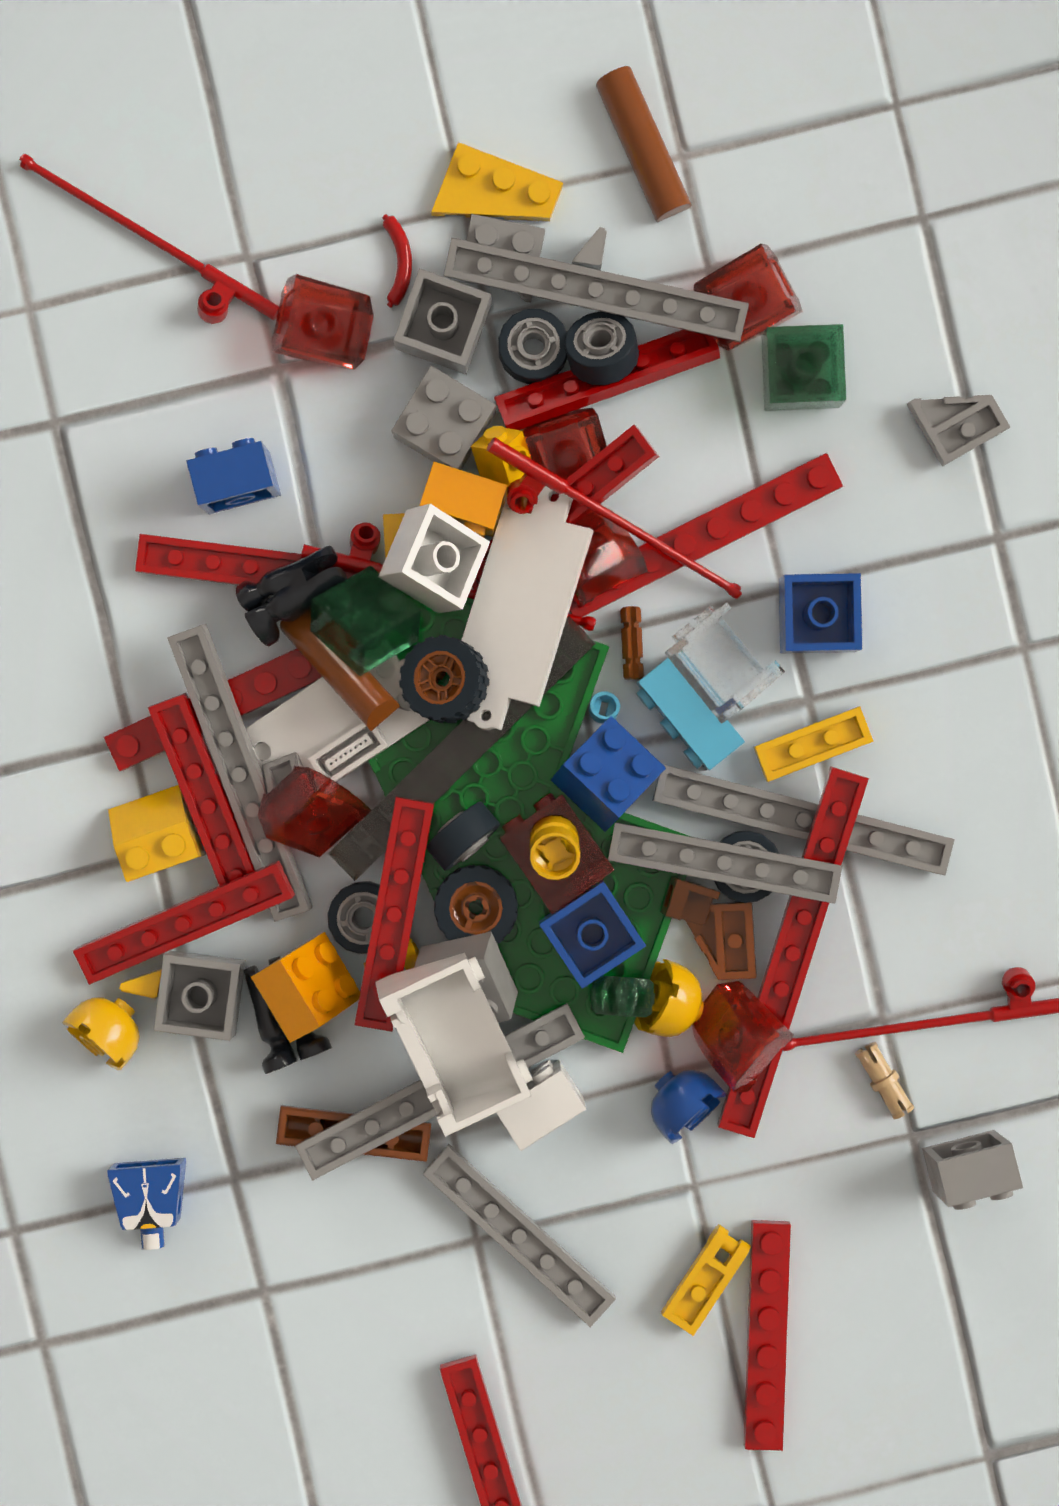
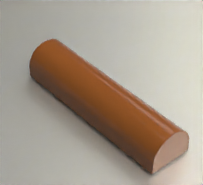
[596,66,692,222]
[280,608,400,731]
[276,1105,432,1162]

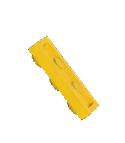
[753,706,874,782]

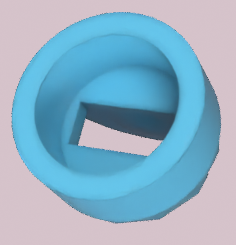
[589,691,620,724]

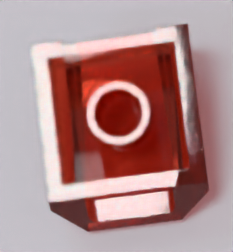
[694,243,803,351]
[271,274,374,370]
[522,408,607,480]
[574,509,648,606]
[258,766,372,858]
[692,981,794,1092]

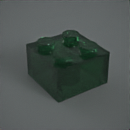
[761,324,846,411]
[310,566,421,676]

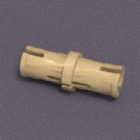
[855,1042,914,1119]

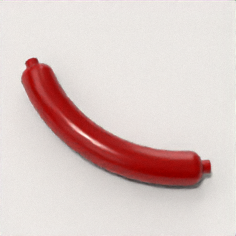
[382,214,412,308]

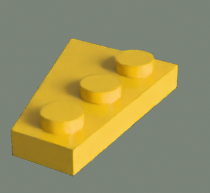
[431,142,563,222]

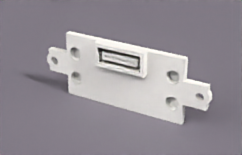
[449,486,594,731]
[246,637,429,815]

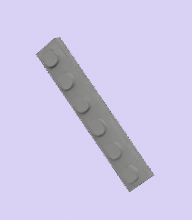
[608,823,842,904]
[423,1144,616,1327]

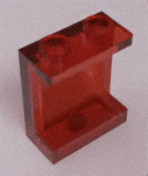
[499,793,615,914]

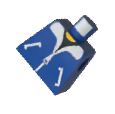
[107,1158,186,1250]

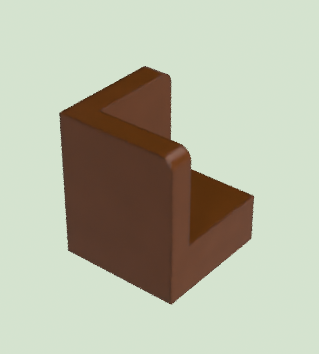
[660,876,720,925]

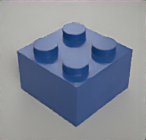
[186,438,281,515]
[779,573,862,654]
[551,716,666,832]
[539,879,646,989]

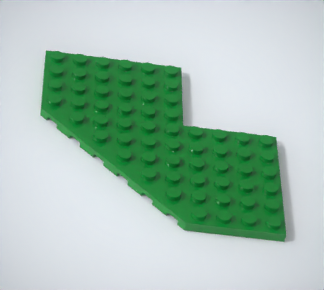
[369,585,691,1053]

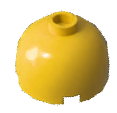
[634,959,704,1037]
[62,997,140,1070]

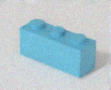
[636,653,745,771]

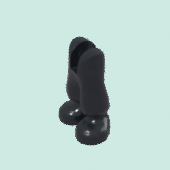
[236,546,348,647]
[244,956,332,1074]

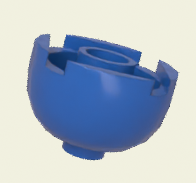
[651,1070,726,1144]

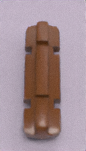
[620,606,644,680]

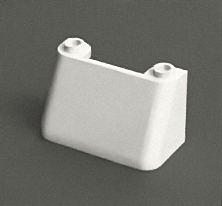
[375,952,533,1137]

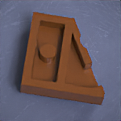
[685,902,757,980]

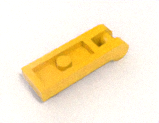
[661,1224,751,1336]

